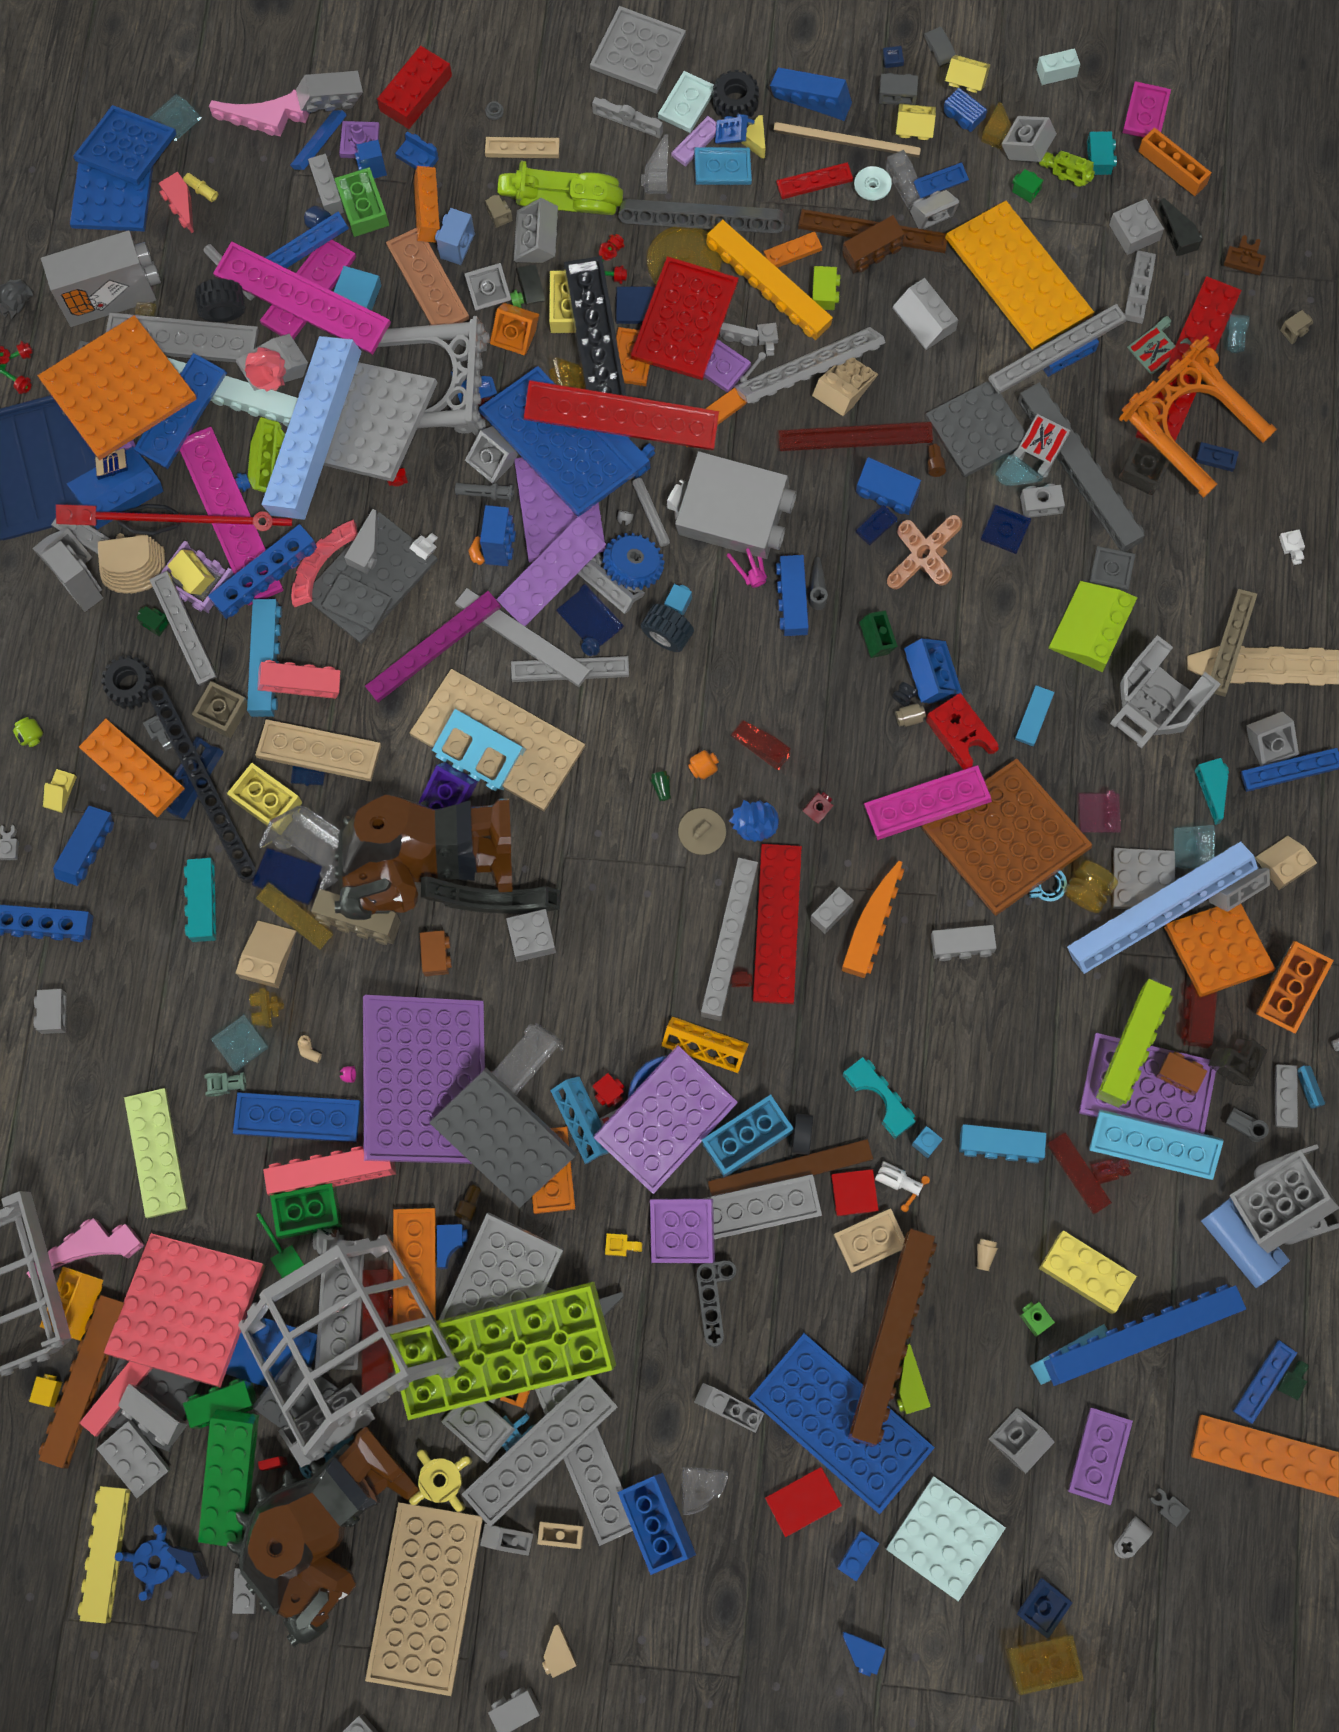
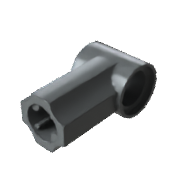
[1225,1108,1269,1142]

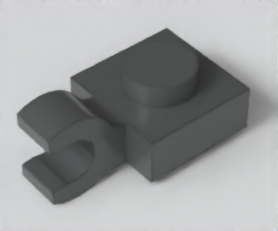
[143,715,172,751]

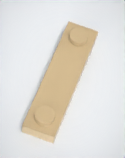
[485,137,560,158]

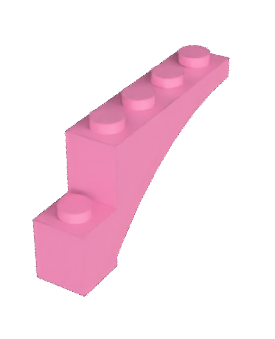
[209,90,310,137]
[27,1218,144,1280]

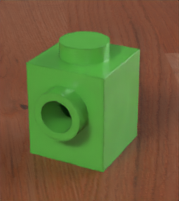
[1020,1302,1055,1337]

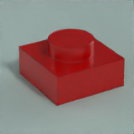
[388,468,408,487]

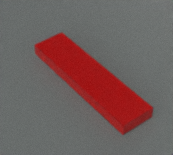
[777,162,853,199]

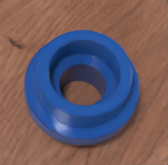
[235,473,250,492]

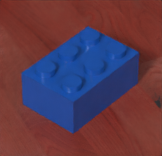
[480,505,516,566]

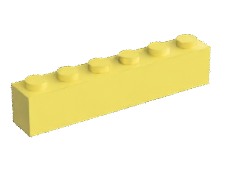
[78,1486,130,1623]

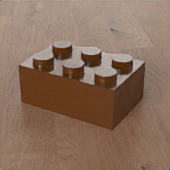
[843,215,905,274]

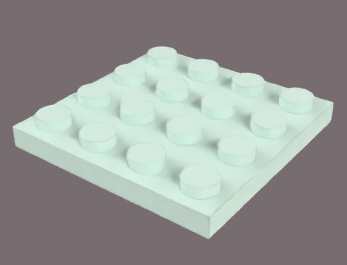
[886,1476,1006,1601]

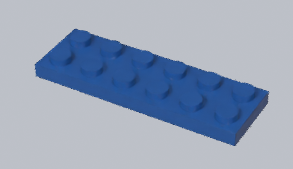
[134,353,227,469]
[233,1093,361,1143]

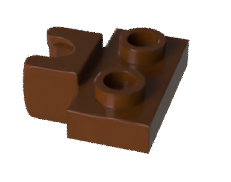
[1223,235,1266,276]

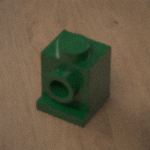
[137,606,170,637]

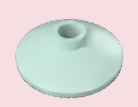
[854,166,892,201]

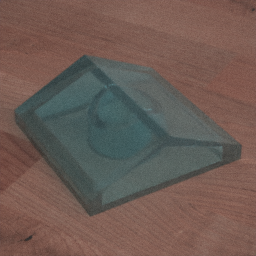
[149,94,201,142]
[1174,825,1215,869]

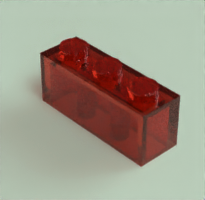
[1181,982,1217,1048]

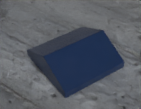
[167,1546,210,1580]
[1017,1578,1073,1639]

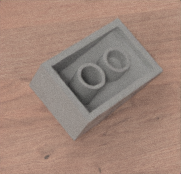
[236,334,308,391]

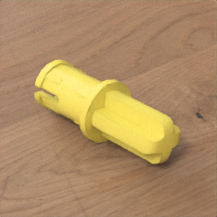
[183,173,218,202]

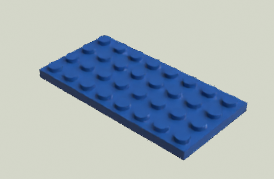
[479,366,637,516]
[749,1333,935,1514]

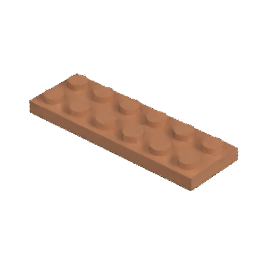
[386,228,470,325]

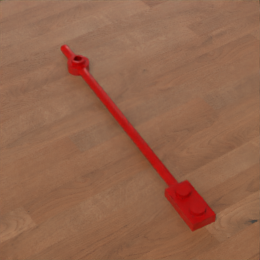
[56,504,293,531]

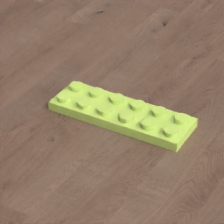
[124,1088,188,1219]

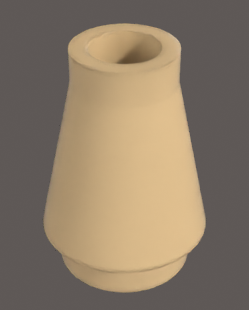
[977,1239,998,1271]

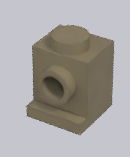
[485,195,513,228]
[1280,310,1313,344]

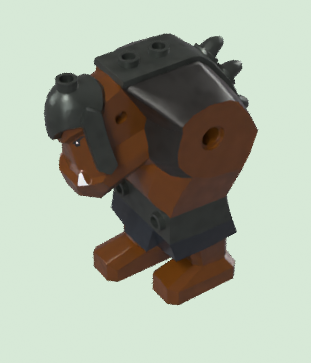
[335,794,512,920]
[227,1427,420,1647]

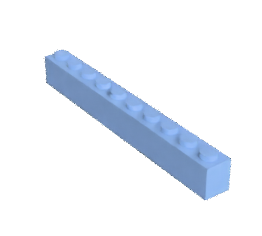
[1067,842,1258,974]

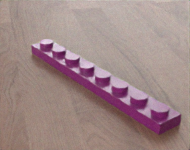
[365,591,501,702]

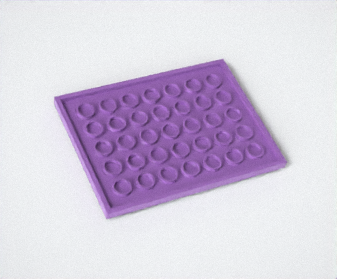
[363,995,485,1164]

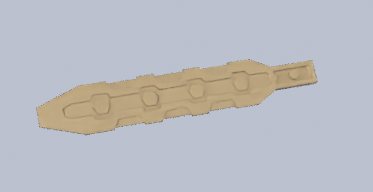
[1187,646,1339,686]

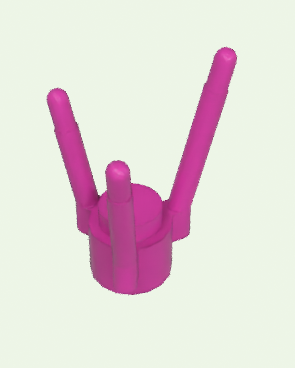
[727,548,767,588]

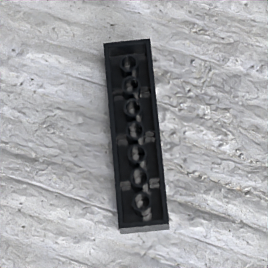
[563,256,626,396]

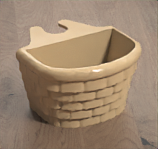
[98,533,166,594]

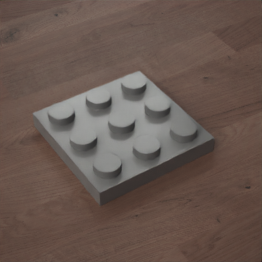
[1113,848,1175,909]

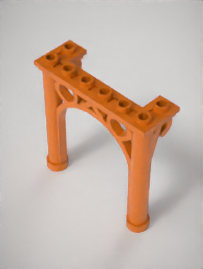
[1119,336,1277,498]

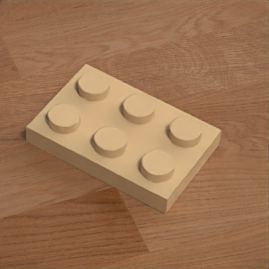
[834,1208,905,1273]

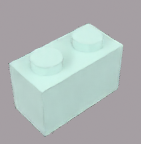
[1037,48,1080,85]

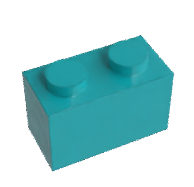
[1087,131,1117,175]

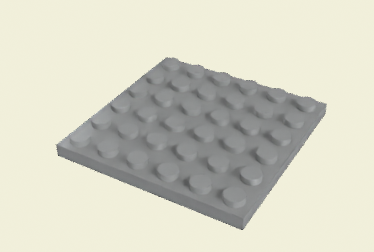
[323,362,438,482]

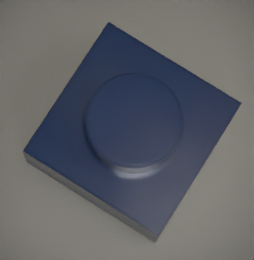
[883,46,904,68]

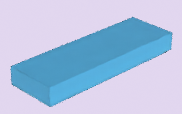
[1015,686,1054,747]

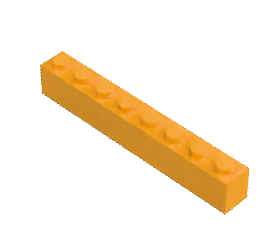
[706,219,833,340]

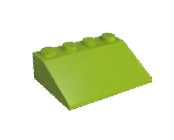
[1049,581,1137,672]

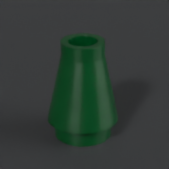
[650,771,671,802]

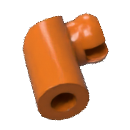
[469,537,485,565]

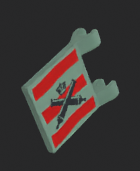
[1127,316,1191,375]

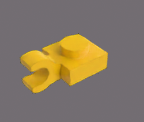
[605,1234,643,1257]

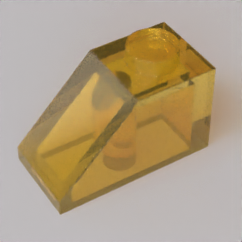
[981,102,1011,150]

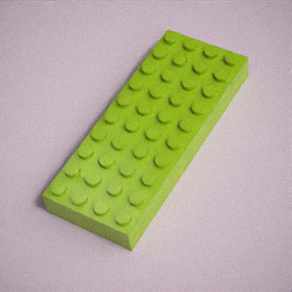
[390,1282,616,1420]

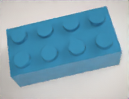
[701,1095,794,1177]

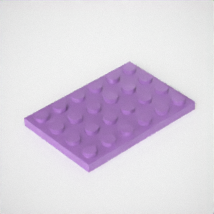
[514,458,606,562]
[1079,1033,1218,1134]
[593,1045,738,1194]

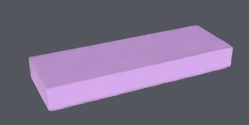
[671,116,717,167]

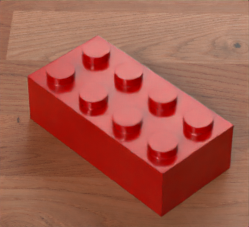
[377,45,452,129]

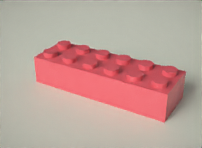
[263,1146,396,1196]

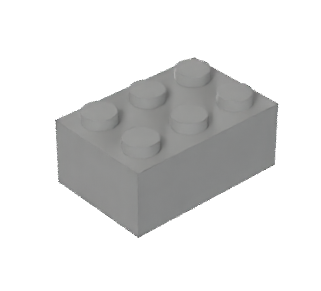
[296,71,363,112]

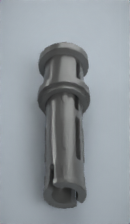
[455,482,514,502]

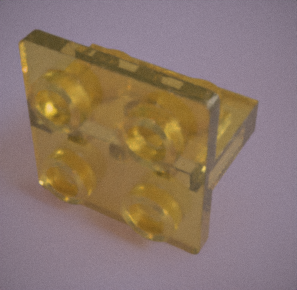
[549,357,585,389]

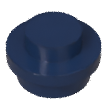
[581,637,600,656]

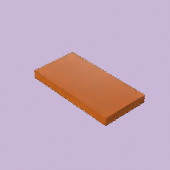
[532,1127,576,1214]

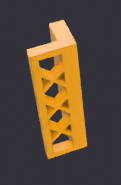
[661,1017,749,1073]

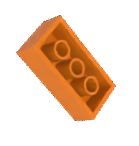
[1256,941,1334,1034]

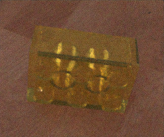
[1005,1634,1084,1695]

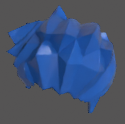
[729,800,779,842]

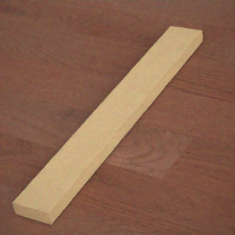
[774,122,921,158]

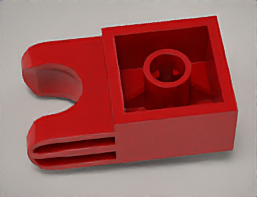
[926,693,999,770]

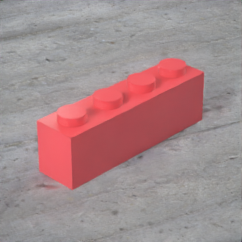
[257,660,340,699]

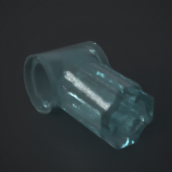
[1227,314,1249,353]

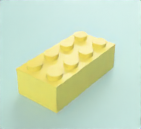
[1039,1231,1137,1314]

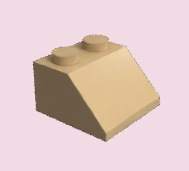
[1255,836,1317,890]

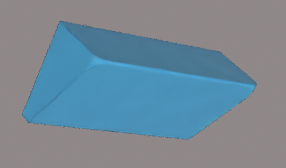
[1297,1066,1325,1109]

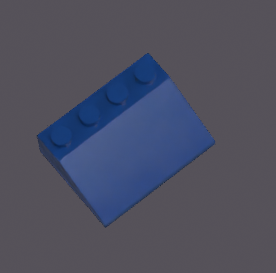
[67,446,163,529]
[226,1314,317,1387]

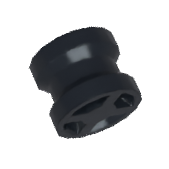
[892,682,917,706]

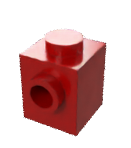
[592,1073,625,1108]

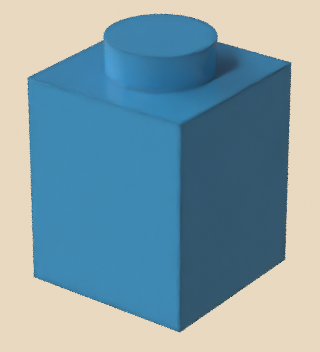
[664,584,692,616]
[912,1126,943,1158]

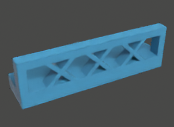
[550,1077,609,1164]

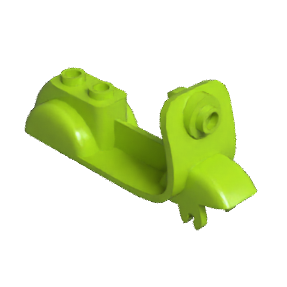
[498,161,623,215]

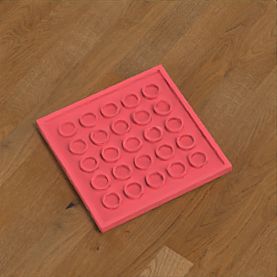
[104,1233,265,1387]

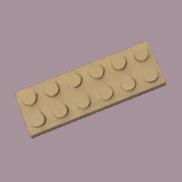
[255,719,381,781]

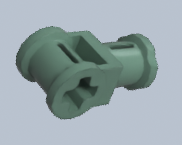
[204,1072,247,1097]

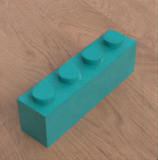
[184,858,216,942]

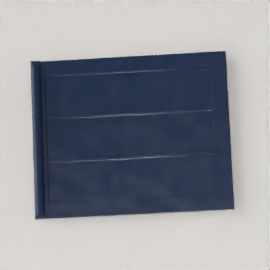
[0,395,96,541]

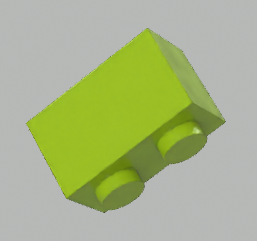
[812,266,840,310]

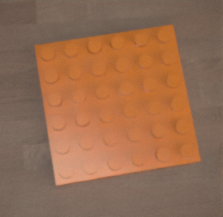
[37,315,197,461]

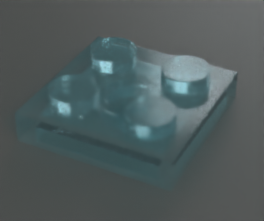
[211,1015,269,1072]

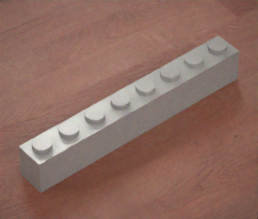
[701,858,758,1021]

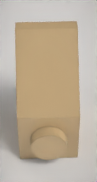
[542,1623,578,1678]

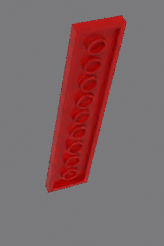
[1135,276,1242,444]
[524,380,719,450]

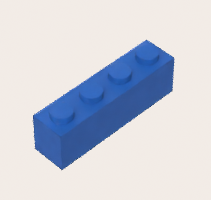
[776,555,808,636]
[53,806,114,886]

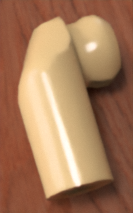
[298,1035,322,1063]

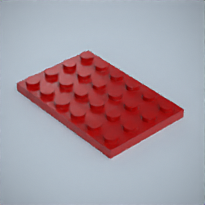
[631,256,739,381]

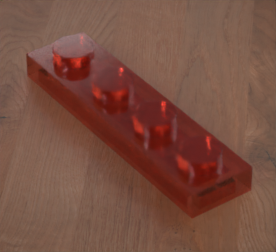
[1047,1133,1112,1215]

